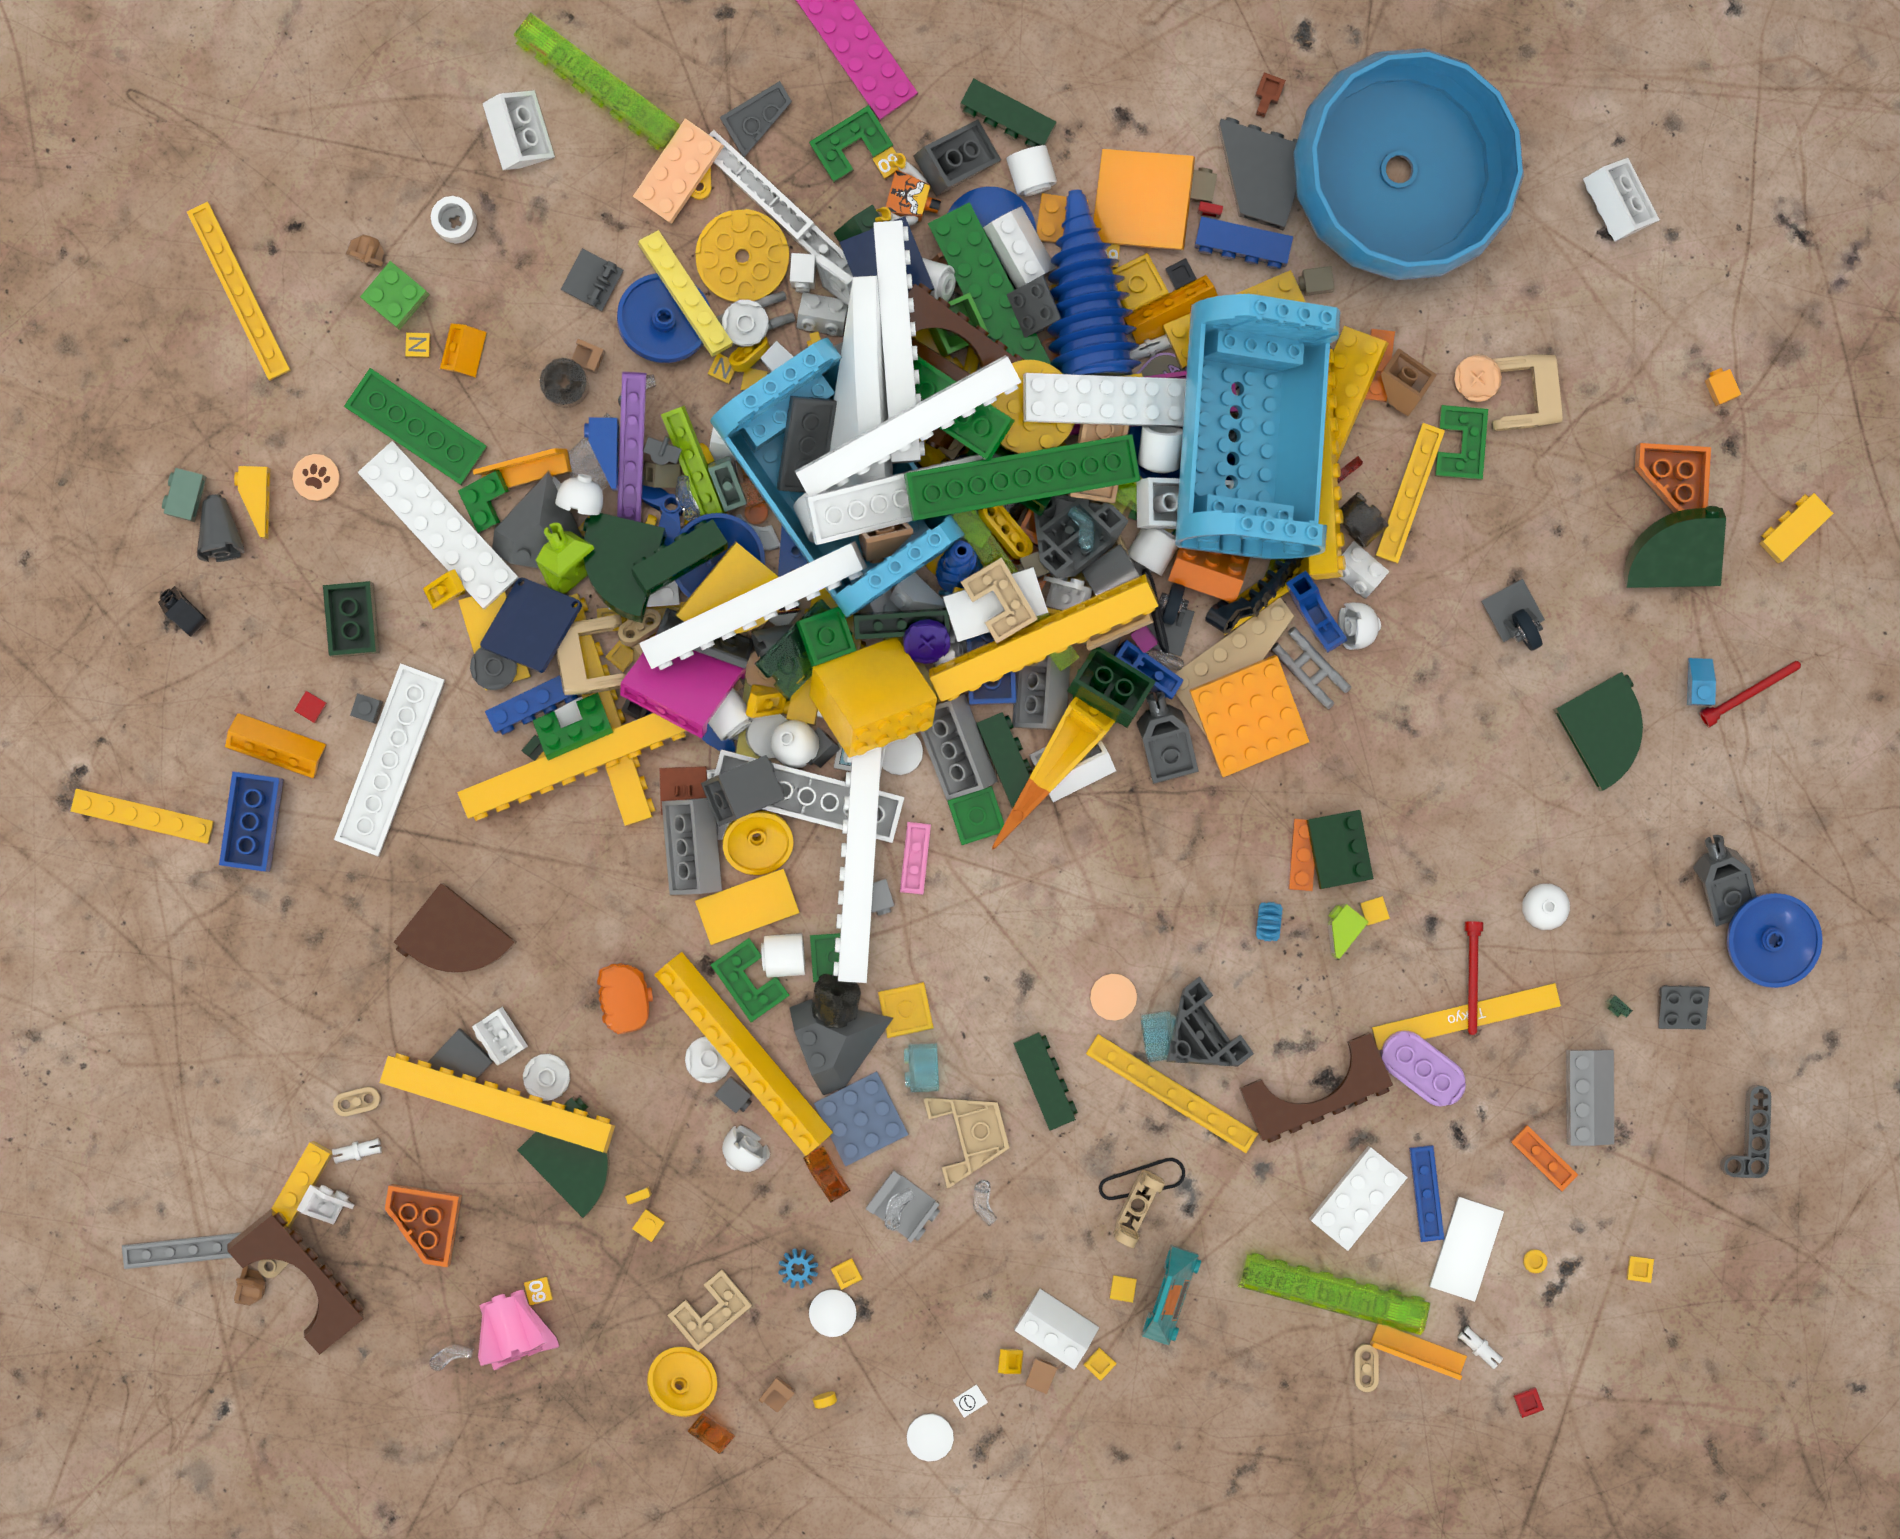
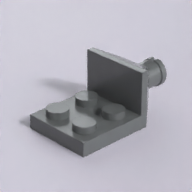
[1137,692,1199,784]
[1693,835,1757,927]

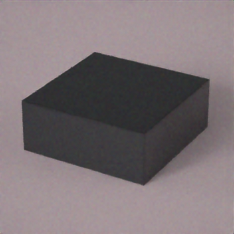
[1165,258,1197,290]

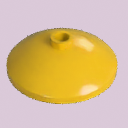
[722,810,793,875]
[647,1347,717,1417]

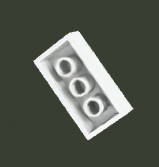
[1136,477,1234,529]
[1309,1146,1408,1251]

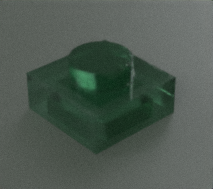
[1605,994,1633,1018]

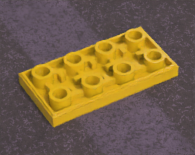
[458,591,531,691]
[695,869,800,945]

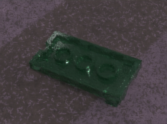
[755,599,853,699]

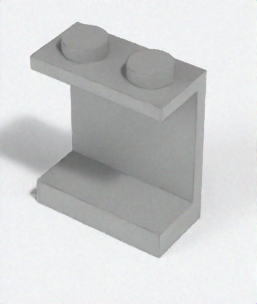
[866,1170,940,1243]

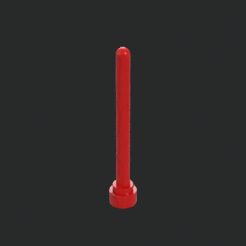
[1699,661,1801,728]
[1464,921,1483,1035]

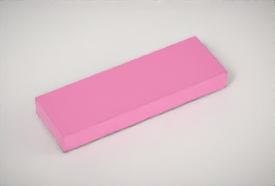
[900,822,931,895]

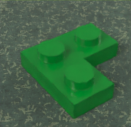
[458,470,509,533]

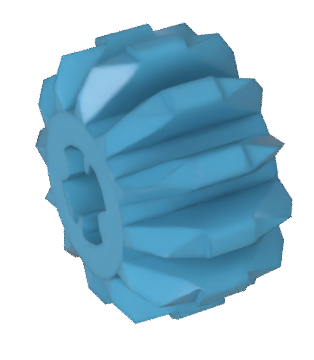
[1256,902,1283,942]
[778,1248,818,1289]

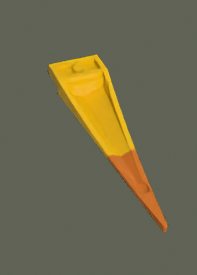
[992,697,1116,850]

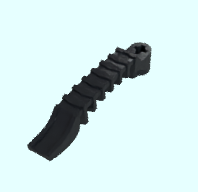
[1205,557,1304,634]

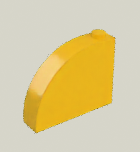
[675,541,780,634]

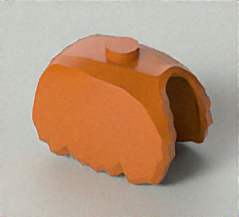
[597,963,653,1034]

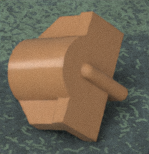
[345,234,384,267]
[234,1266,266,1306]

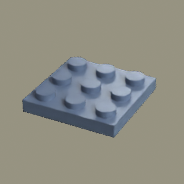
[814,1071,909,1167]

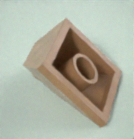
[1381,348,1437,416]
[859,522,913,563]

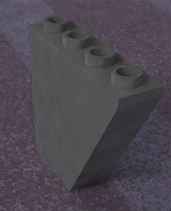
[1218,117,1297,231]

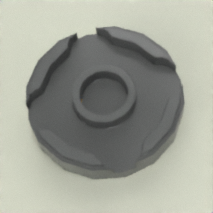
[470,647,518,691]

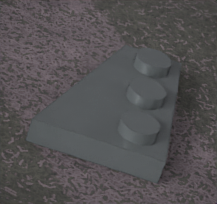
[719,81,792,157]

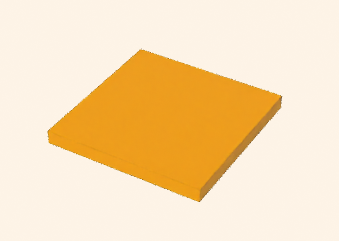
[1094,149,1195,250]

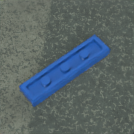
[1409,1145,1444,1242]

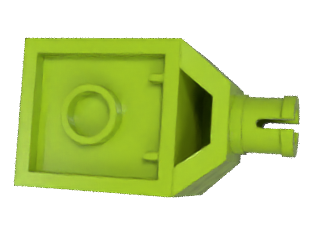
[536,523,594,594]

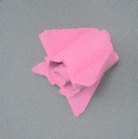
[478,1290,559,1370]

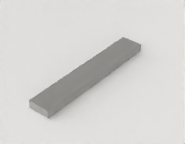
[122,1232,242,1269]

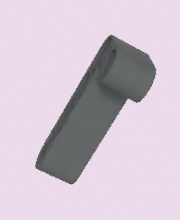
[1720,1085,1771,1178]

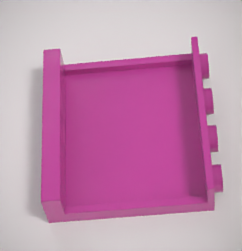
[620,635,746,739]

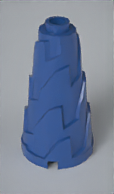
[936,540,983,594]

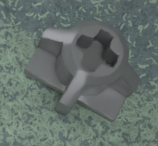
[643,436,682,465]

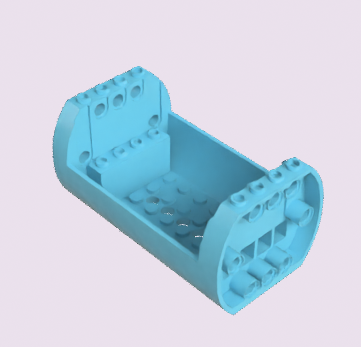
[1175,294,1341,559]
[710,338,965,618]

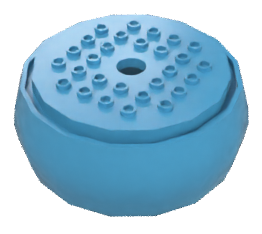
[1293,48,1524,280]

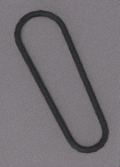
[1142,568,1169,654]
[1099,1158,1185,1200]

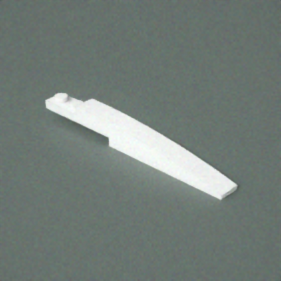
[709,130,853,277]

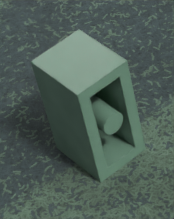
[708,456,747,512]
[162,468,207,522]

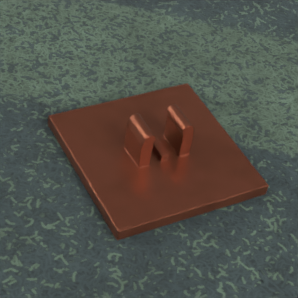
[659,766,707,815]

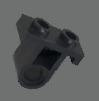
[158,586,208,637]

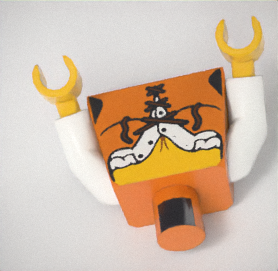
[875,153,941,226]

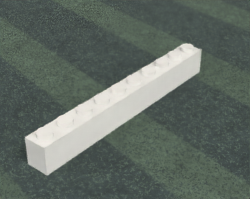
[874,220,925,464]
[795,355,1021,496]
[639,541,867,670]
[833,747,882,983]

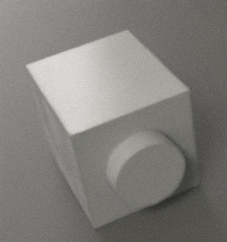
[871,879,895,916]

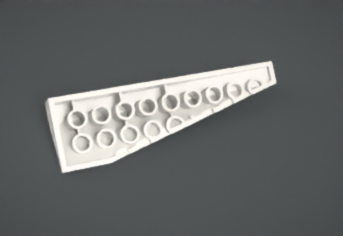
[829,276,893,490]

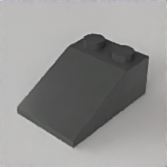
[913,120,1001,197]

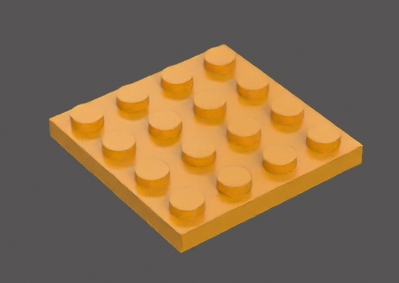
[1189,655,1309,777]

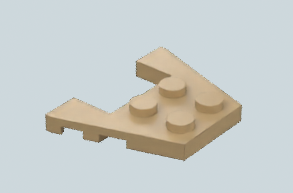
[924,1098,1010,1188]

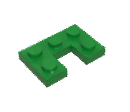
[809,105,893,183]
[1435,405,1488,480]
[532,692,614,760]
[711,938,790,1022]

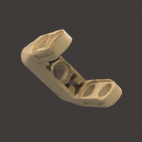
[1492,355,1563,431]
[556,615,626,695]
[1113,1170,1165,1248]

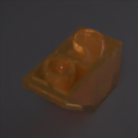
[803,1146,851,1203]

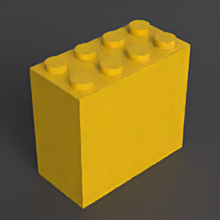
[809,637,937,758]

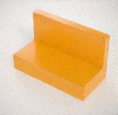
[440,323,487,378]

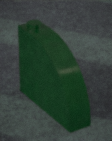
[1623,506,1726,588]
[583,513,667,623]
[1553,672,1643,791]
[517,1096,610,1218]

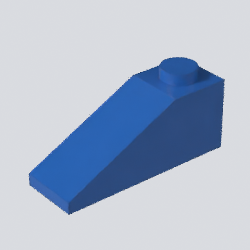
[584,417,619,491]
[1114,640,1184,699]

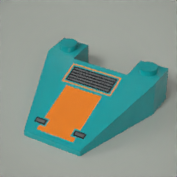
[1141,1245,1201,1345]

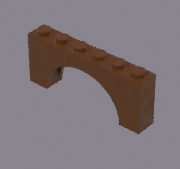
[881,283,1025,368]
[1239,1032,1393,1143]
[227,1209,364,1355]

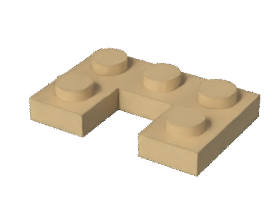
[960,557,1038,643]
[667,1269,752,1351]

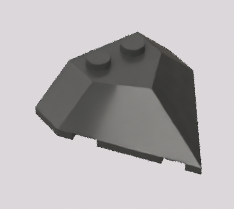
[492,470,585,568]
[1034,495,1128,578]
[1166,976,1254,1067]
[789,999,893,1095]

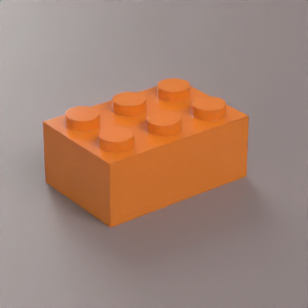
[1168,548,1250,603]

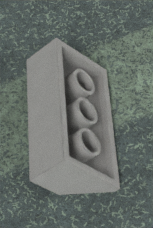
[1012,645,1072,730]
[920,693,998,800]
[662,798,722,895]
[1566,1050,1614,1146]

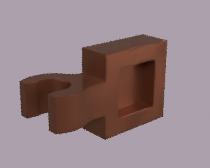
[1255,72,1286,118]

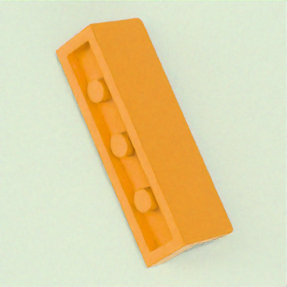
[1124,275,1218,345]
[473,448,572,488]
[225,713,326,778]
[1370,1322,1467,1380]

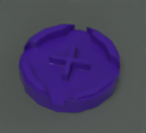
[903,619,951,664]

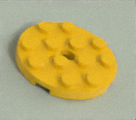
[695,209,789,303]
[991,360,1074,454]

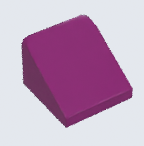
[1131,626,1158,653]

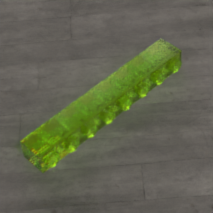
[513,12,680,150]
[1238,1253,1431,1335]

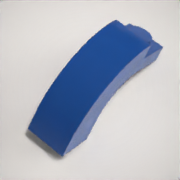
[1286,570,1347,653]

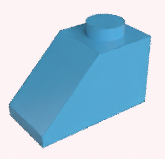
[1687,658,1716,706]

